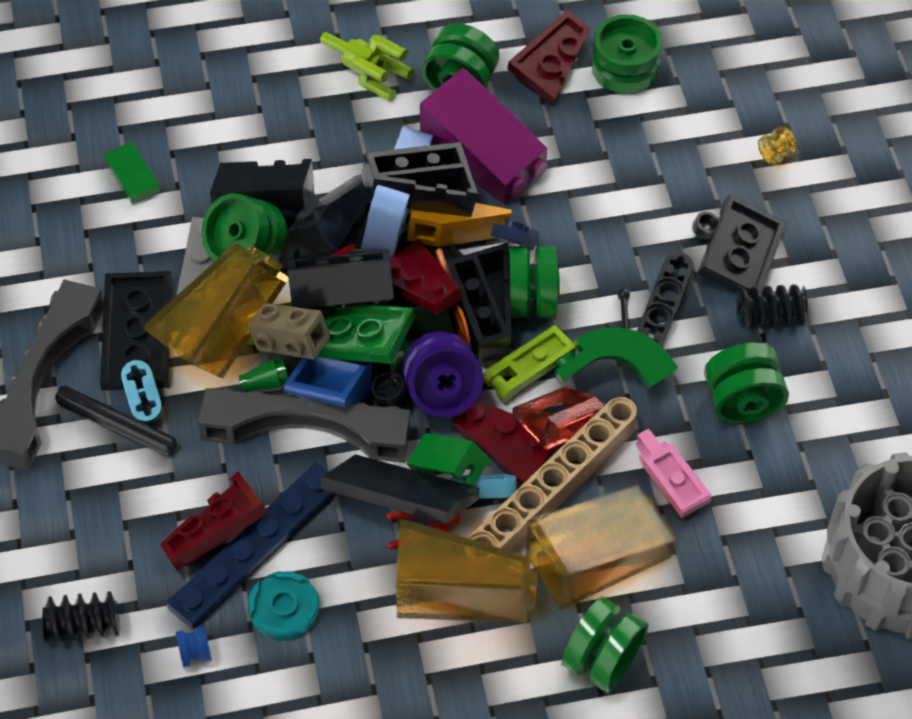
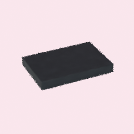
[697,194,786,293]

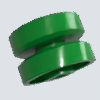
[592,15,662,94]
[421,23,500,91]
[201,193,287,272]
[509,246,560,319]
[704,342,789,424]
[562,596,649,693]

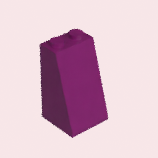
[420,68,547,205]

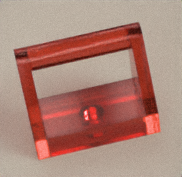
[512,387,605,450]

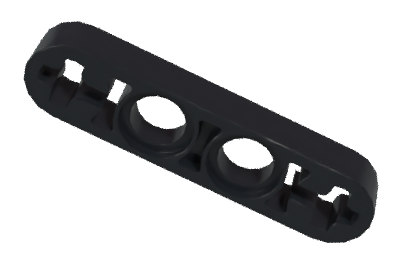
[637,252,693,348]

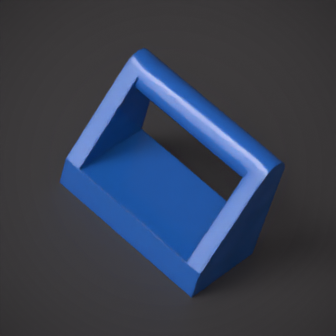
[284,357,372,408]

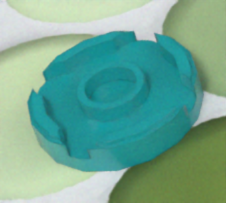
[248,571,320,641]

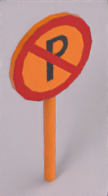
[436,248,471,349]

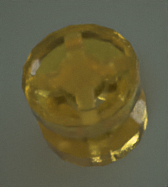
[758,126,798,166]

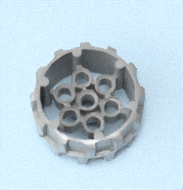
[821,452,912,639]

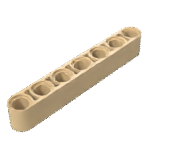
[466,397,637,576]

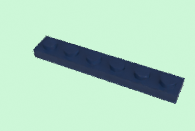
[166,462,337,630]

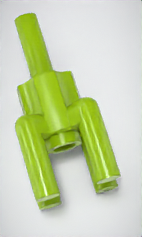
[320,32,415,102]

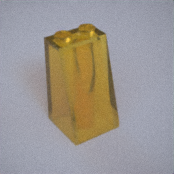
[143,243,289,379]
[525,486,675,611]
[396,520,537,623]

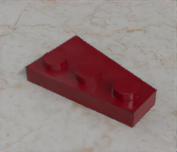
[507,10,590,106]
[390,239,462,315]
[452,399,559,487]
[160,472,268,571]

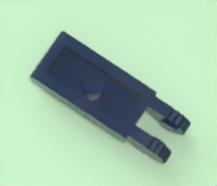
[491,219,539,250]

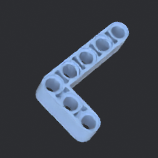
[361,126,433,258]

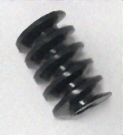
[736,284,808,329]
[42,591,120,643]

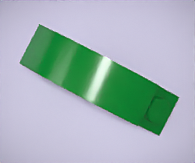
[553,327,678,390]

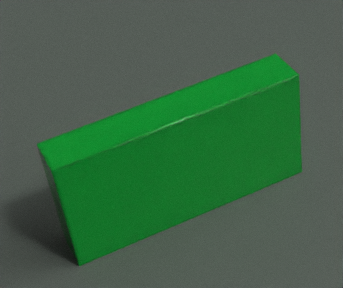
[103,142,161,204]

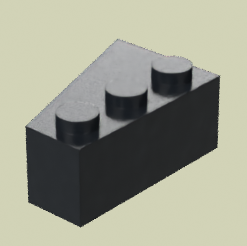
[361,142,478,217]
[210,159,315,227]
[446,242,511,363]
[287,249,394,310]

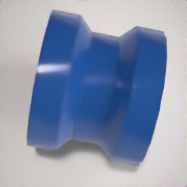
[175,625,212,668]

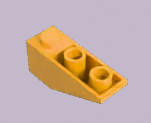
[407,203,512,247]

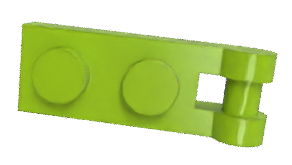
[483,325,576,403]

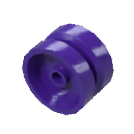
[401,331,484,418]

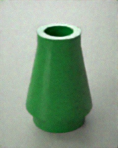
[239,358,290,393]

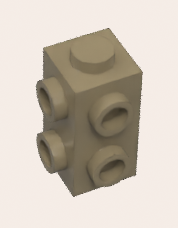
[247,303,331,359]

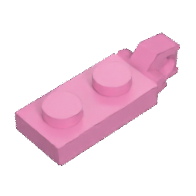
[635,429,712,518]

